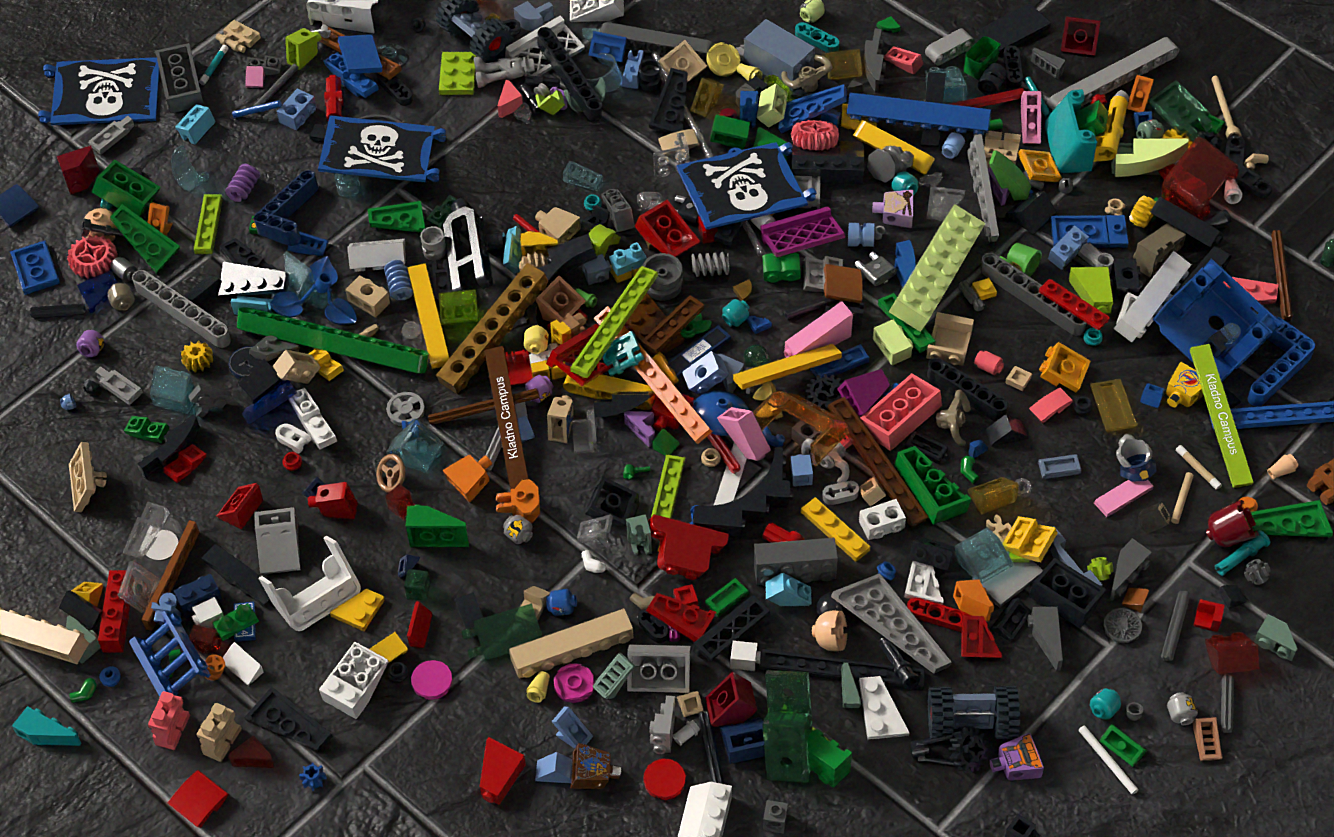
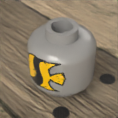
[503,515,533,544]
[1167,692,1198,725]

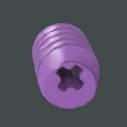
[225,163,260,202]

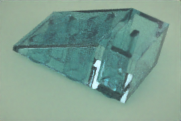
[925,66,967,104]

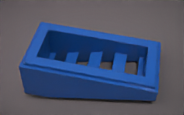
[287,232,328,256]

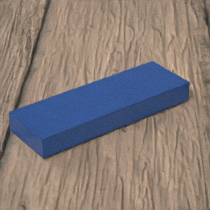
[810,344,869,378]

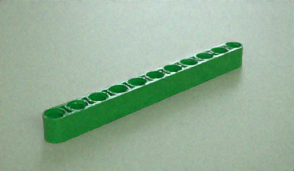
[236,307,429,373]

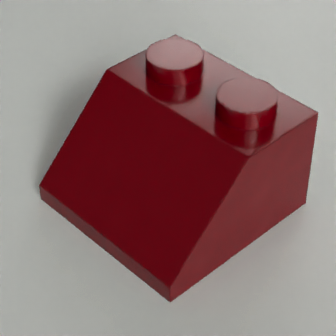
[1061,16,1101,56]
[56,145,100,194]
[705,672,757,727]

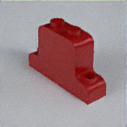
[648,514,729,580]

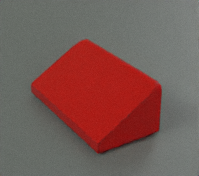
[407,601,432,648]

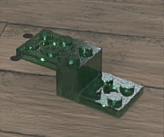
[762,670,813,783]

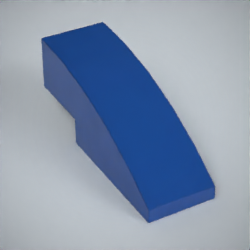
[895,240,915,289]

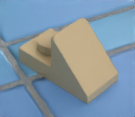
[515,586,550,627]

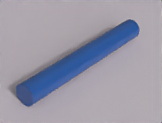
[232,100,282,118]

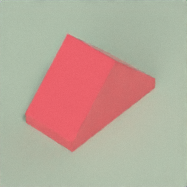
[497,80,523,118]

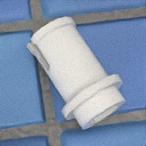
[672,720,700,746]

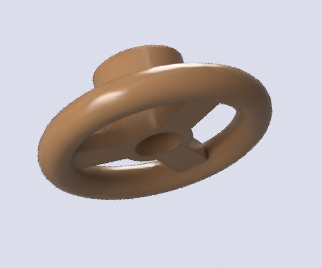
[376,454,405,493]

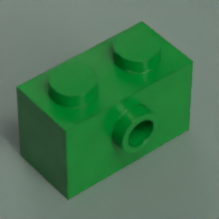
[710,115,750,149]

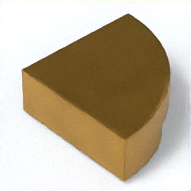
[733,280,752,301]

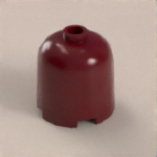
[1206,500,1258,547]

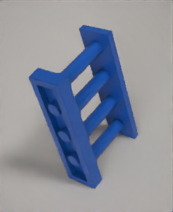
[129,610,211,696]

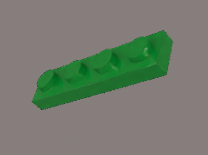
[878,293,936,353]

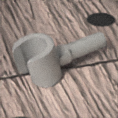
[311,25,331,38]
[861,225,885,240]

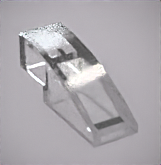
[123,502,170,559]

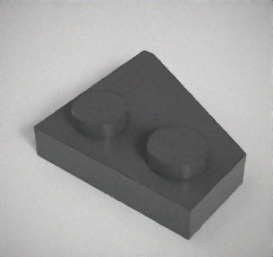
[249,336,299,361]

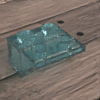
[150,365,195,414]

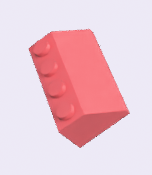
[860,374,942,451]

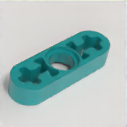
[795,22,839,53]

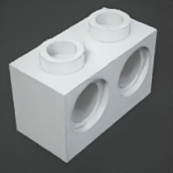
[859,499,906,540]

